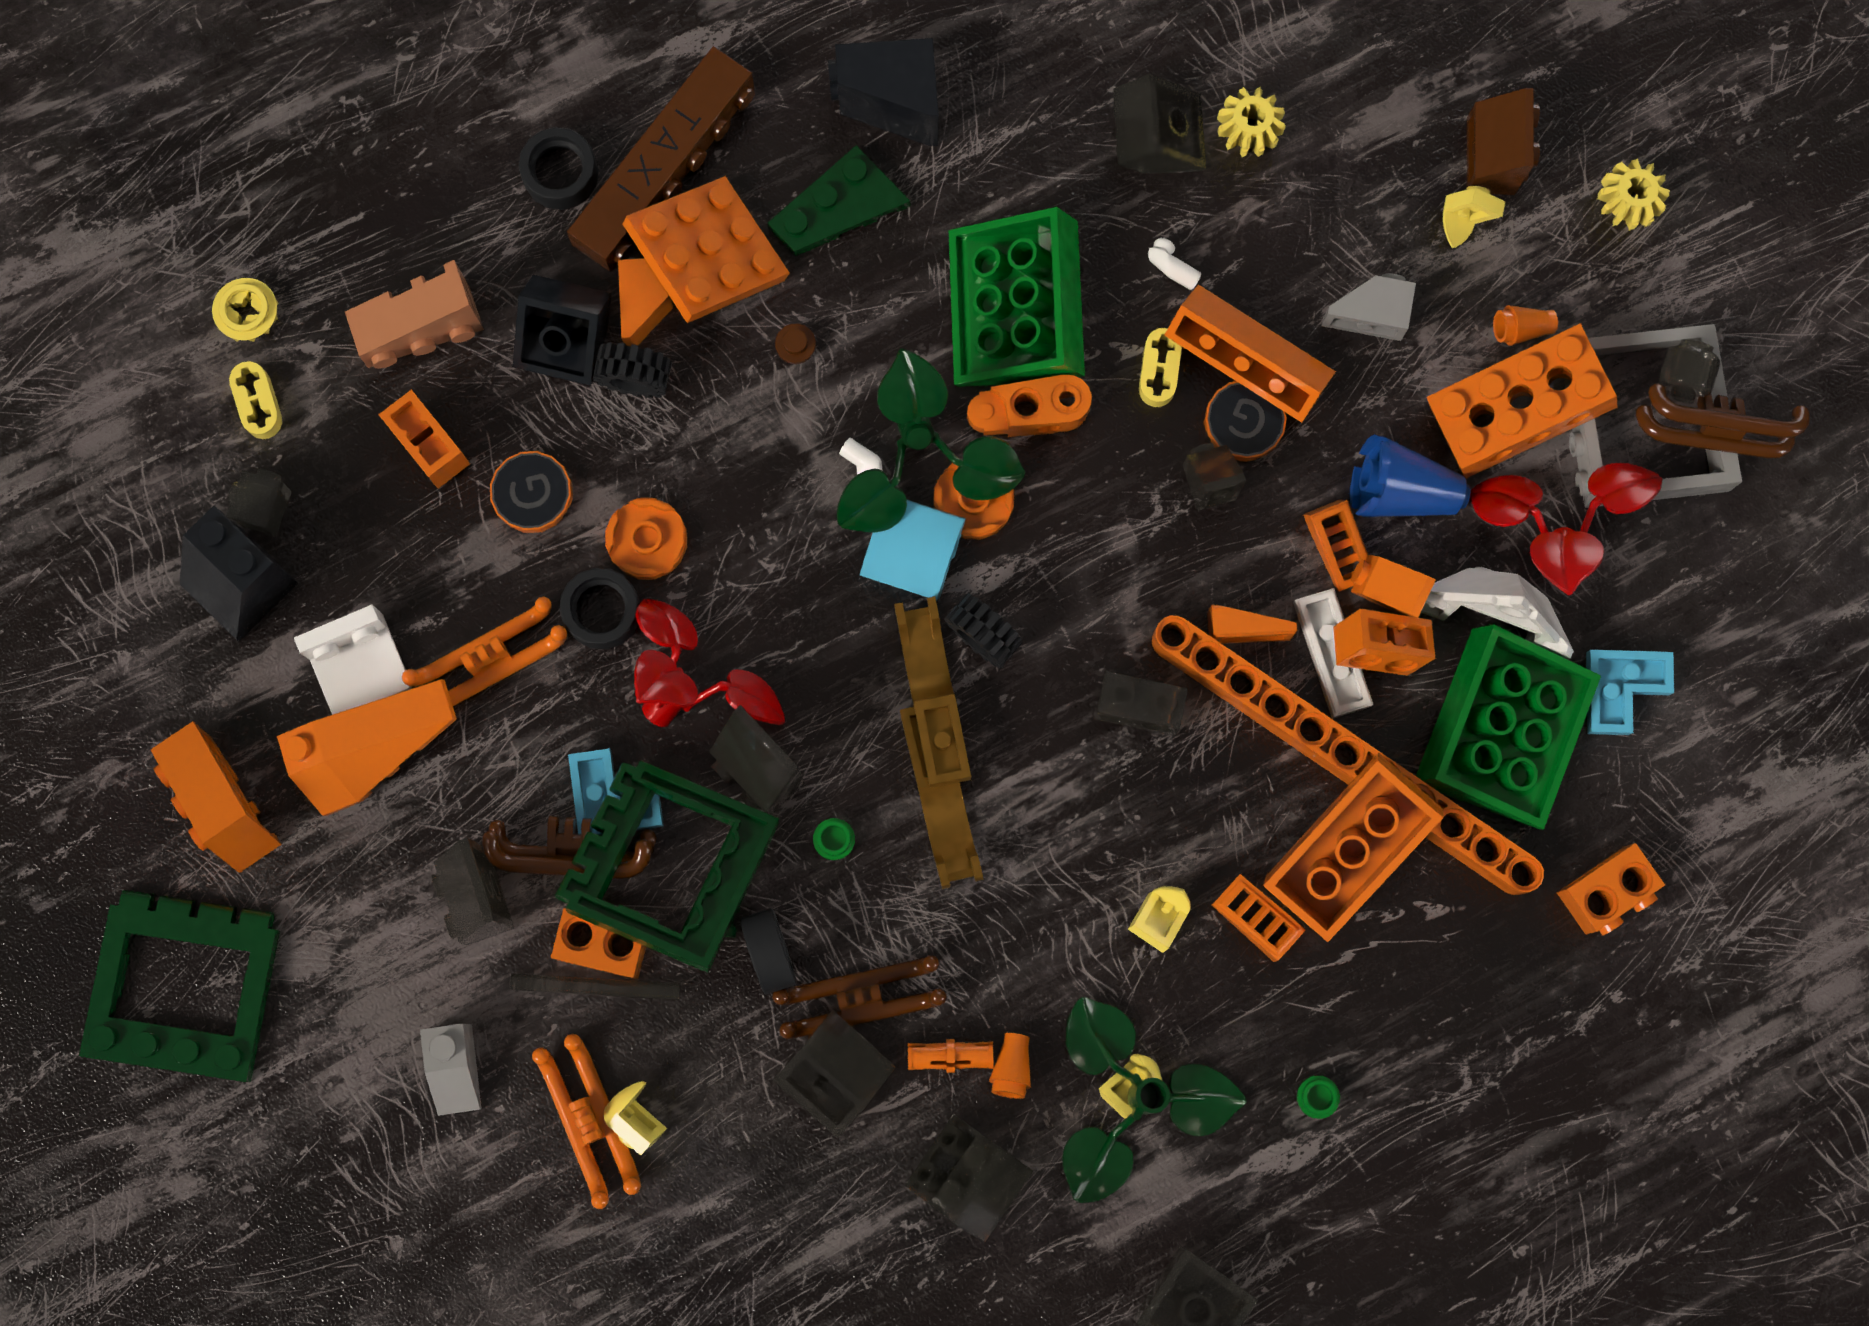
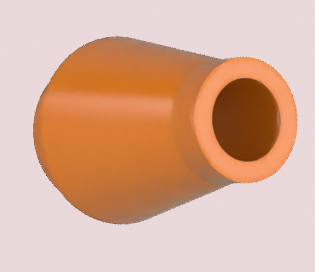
[1493,305,1558,346]
[989,1033,1031,1099]

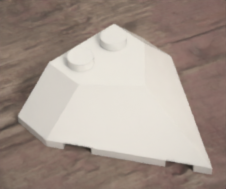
[1421,567,1573,660]

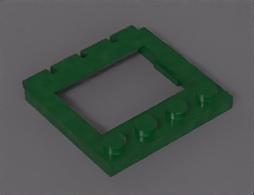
[555,760,779,973]
[79,890,280,1082]

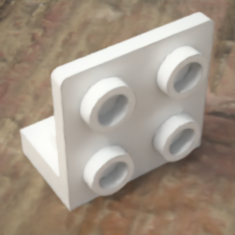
[294,605,412,715]

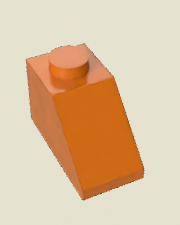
[618,258,673,346]
[1351,555,1436,618]

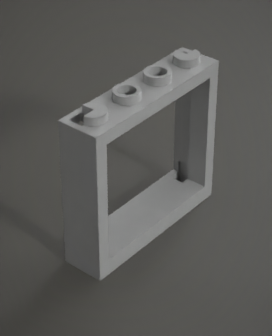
[1560,324,1742,508]

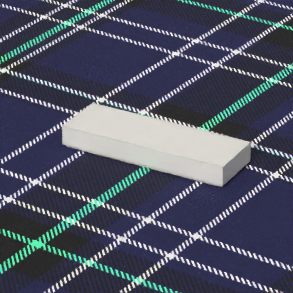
[1293,588,1374,719]

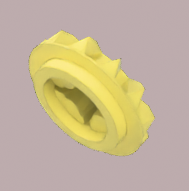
[212,278,279,342]

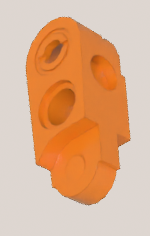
[967,374,1092,437]

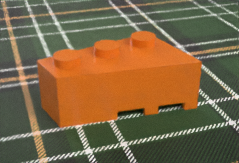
[150,721,282,873]

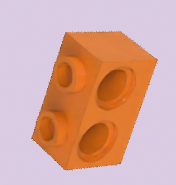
[378,389,470,489]
[1333,609,1435,676]
[1556,843,1665,936]
[551,908,646,980]

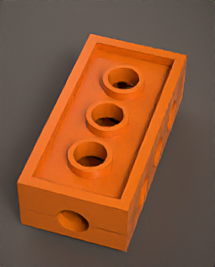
[1426,323,1618,479]

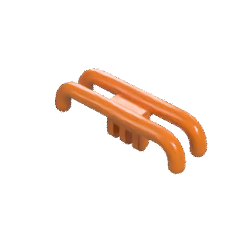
[402,597,567,706]
[532,1034,641,1209]

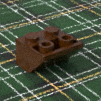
[1467,88,1540,195]

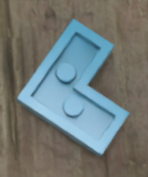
[1586,650,1674,735]
[568,748,664,836]

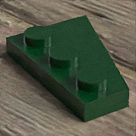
[768,145,911,256]

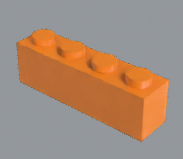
[1164,284,1336,423]

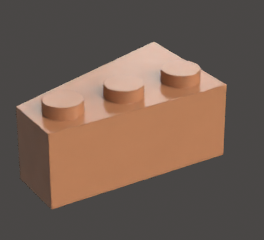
[345,260,484,368]

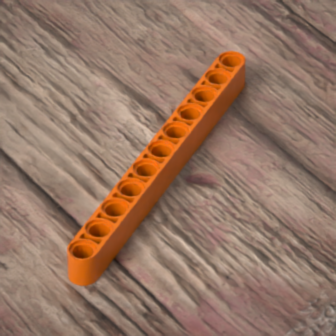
[1152,615,1544,895]

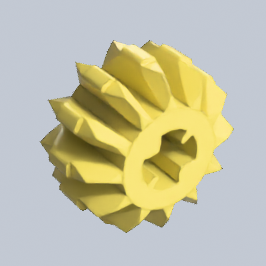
[1217,87,1285,157]
[1597,158,1670,231]

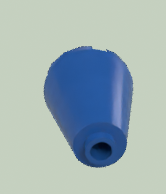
[1350,434,1471,517]

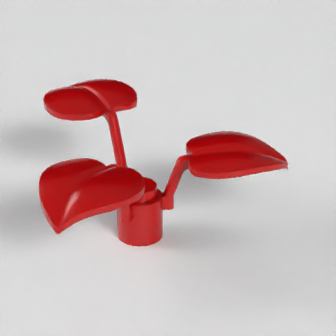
[1469,463,1663,596]
[634,598,785,727]

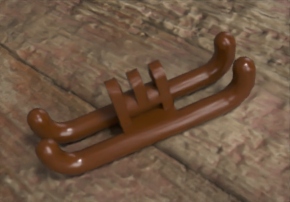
[1636,383,1810,458]
[482,816,656,879]
[772,955,946,1039]

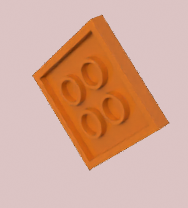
[623,176,790,323]

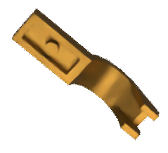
[894,596,971,788]
[900,707,983,889]

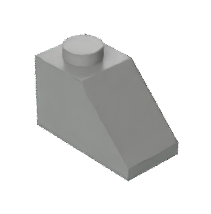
[1321,273,1416,341]
[420,1023,482,1116]

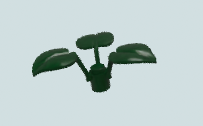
[836,349,1025,533]
[1062,997,1247,1203]

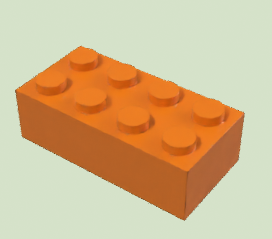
[1263,753,1444,942]

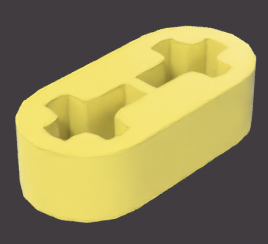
[1139,328,1182,407]
[229,361,282,439]

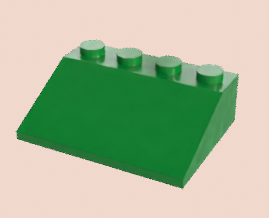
[948,207,1085,387]
[1416,625,1601,829]

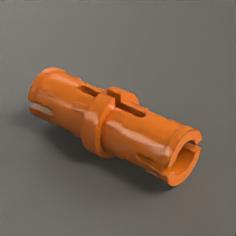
[908,1039,994,1073]

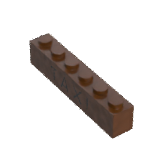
[567,46,755,272]

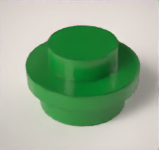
[813,818,855,860]
[1297,1076,1340,1119]

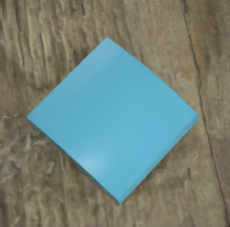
[860,500,966,600]

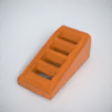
[1303,500,1368,592]
[1207,605,1297,644]
[1212,874,1306,962]

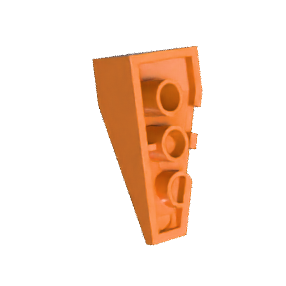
[277,679,457,816]

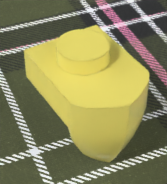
[1443,186,1505,248]
[1128,886,1191,953]
[1099,1054,1163,1119]
[604,1081,667,1155]

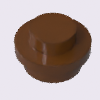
[775,324,816,364]

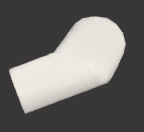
[1148,238,1201,290]
[839,438,883,475]

